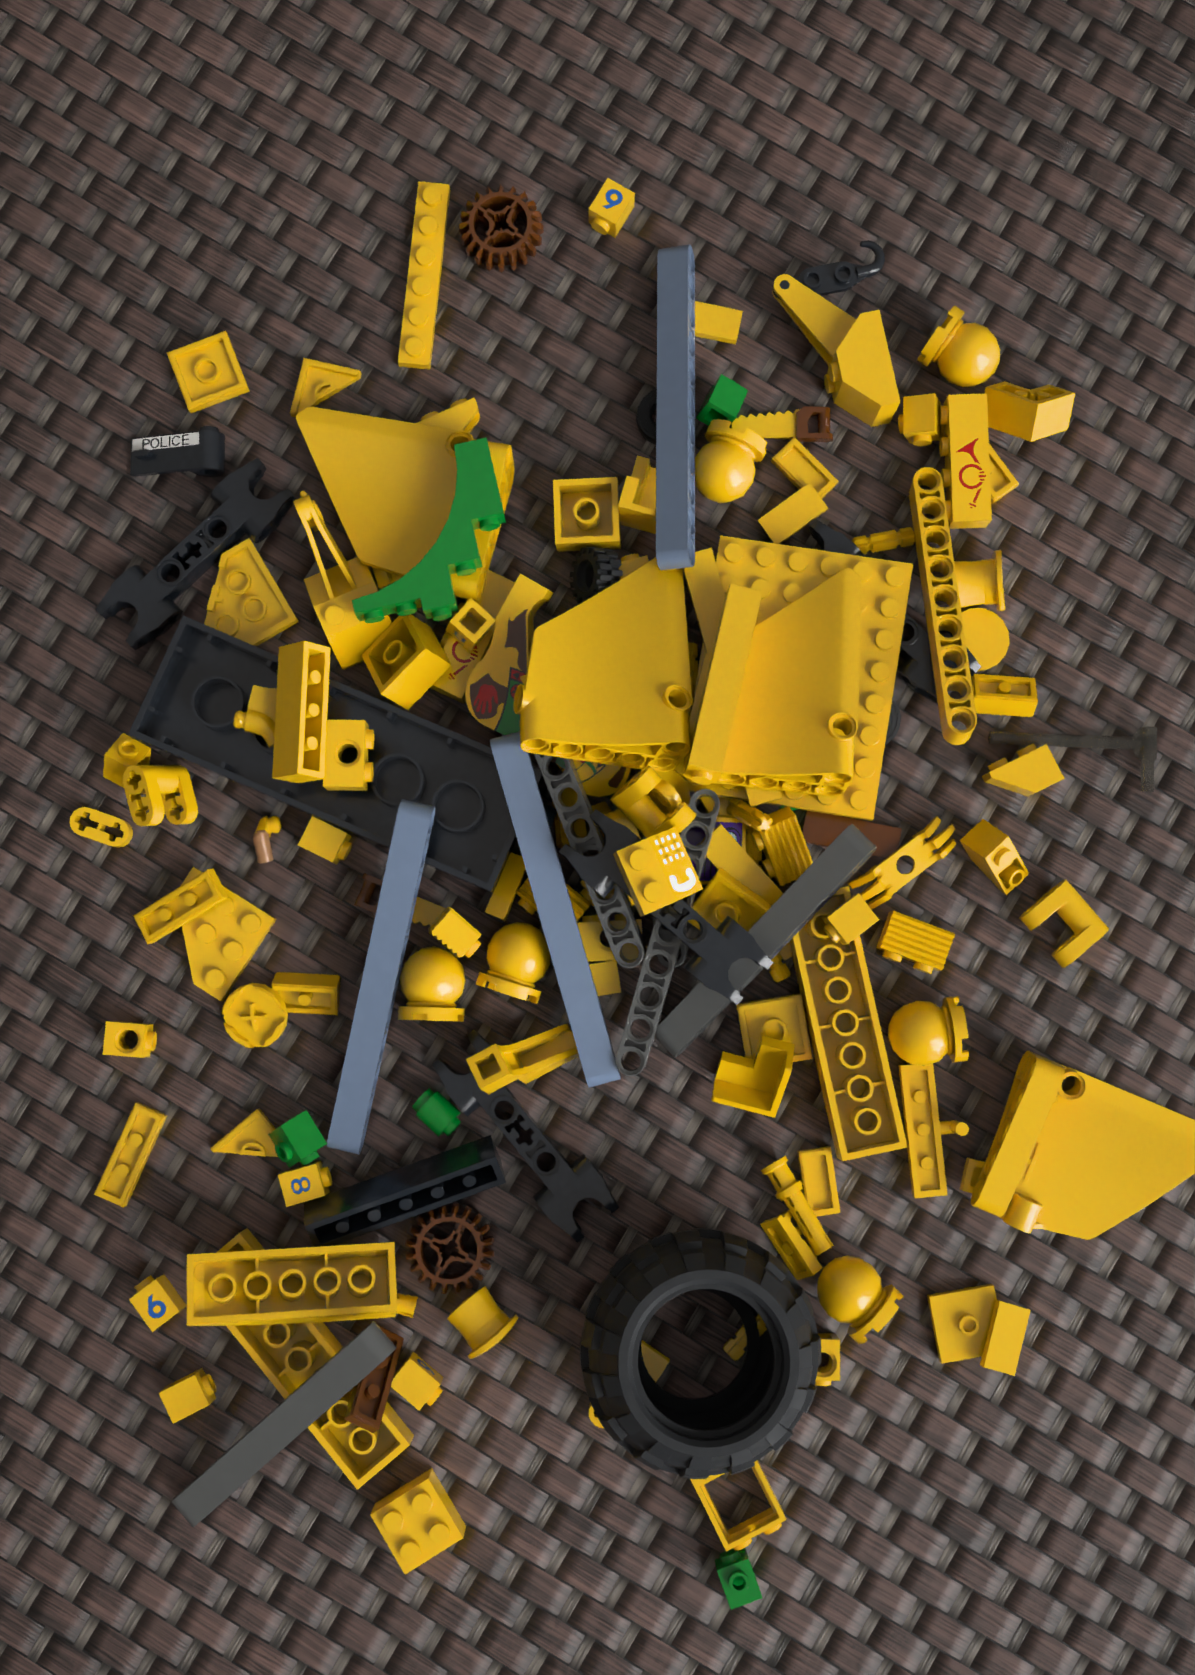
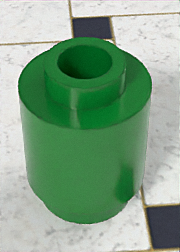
[412,1088,461,1137]

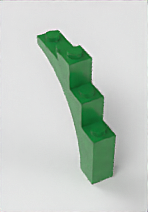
[352,437,506,623]

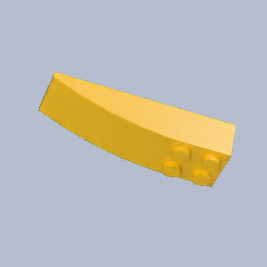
[187,1242,397,1326]

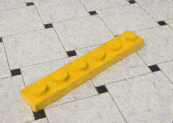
[398,181,450,370]

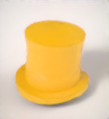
[954,550,1005,612]
[447,1286,519,1359]

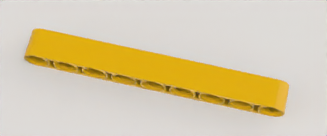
[909,467,977,745]

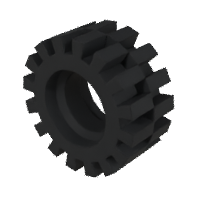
[570,546,623,603]

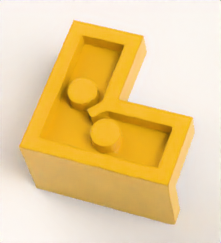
[984,381,1075,442]
[618,455,656,534]
[711,1036,795,1118]

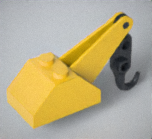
[772,240,900,427]

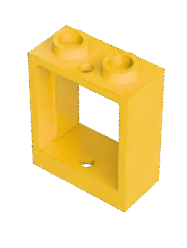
[690,1460,786,1552]

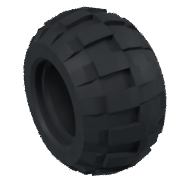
[580,1228,821,1479]

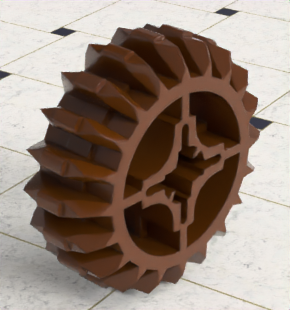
[458,184,544,273]
[405,1202,495,1294]

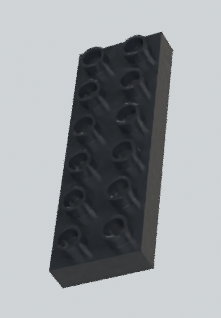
[128,615,544,894]

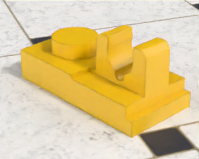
[760,1210,822,1280]

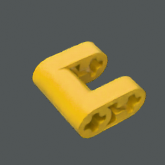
[123,765,198,827]
[610,766,697,838]
[1019,879,1109,968]

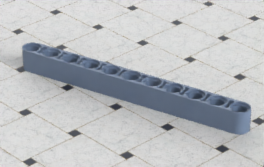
[656,244,695,571]
[490,731,621,1088]
[327,799,436,1155]

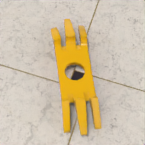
[848,816,956,910]

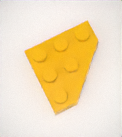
[204,538,299,647]
[181,867,277,1002]

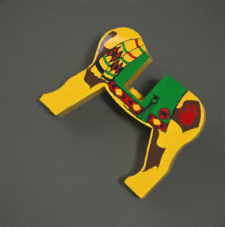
[465,574,694,797]

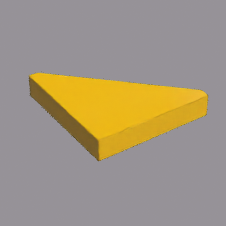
[290,358,362,417]
[210,1108,278,1157]

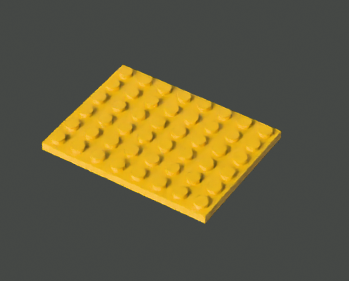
[684,535,913,821]

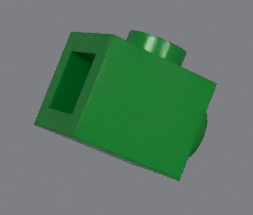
[696,374,748,426]
[268,1110,327,1168]
[714,1548,763,1610]

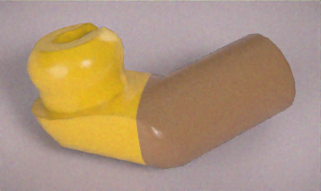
[253,816,281,863]

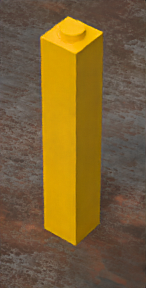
[684,583,763,785]

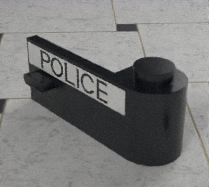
[130,426,225,477]

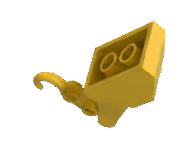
[293,491,393,670]

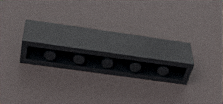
[304,1135,506,1247]

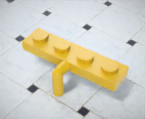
[898,1064,969,1198]

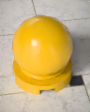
[917,305,1000,387]
[695,419,767,503]
[476,922,551,1004]
[398,946,466,1022]
[888,996,969,1066]
[817,1255,903,1344]

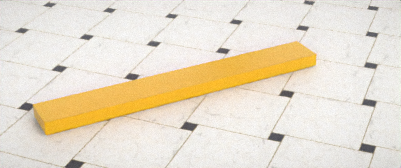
[683,547,782,807]

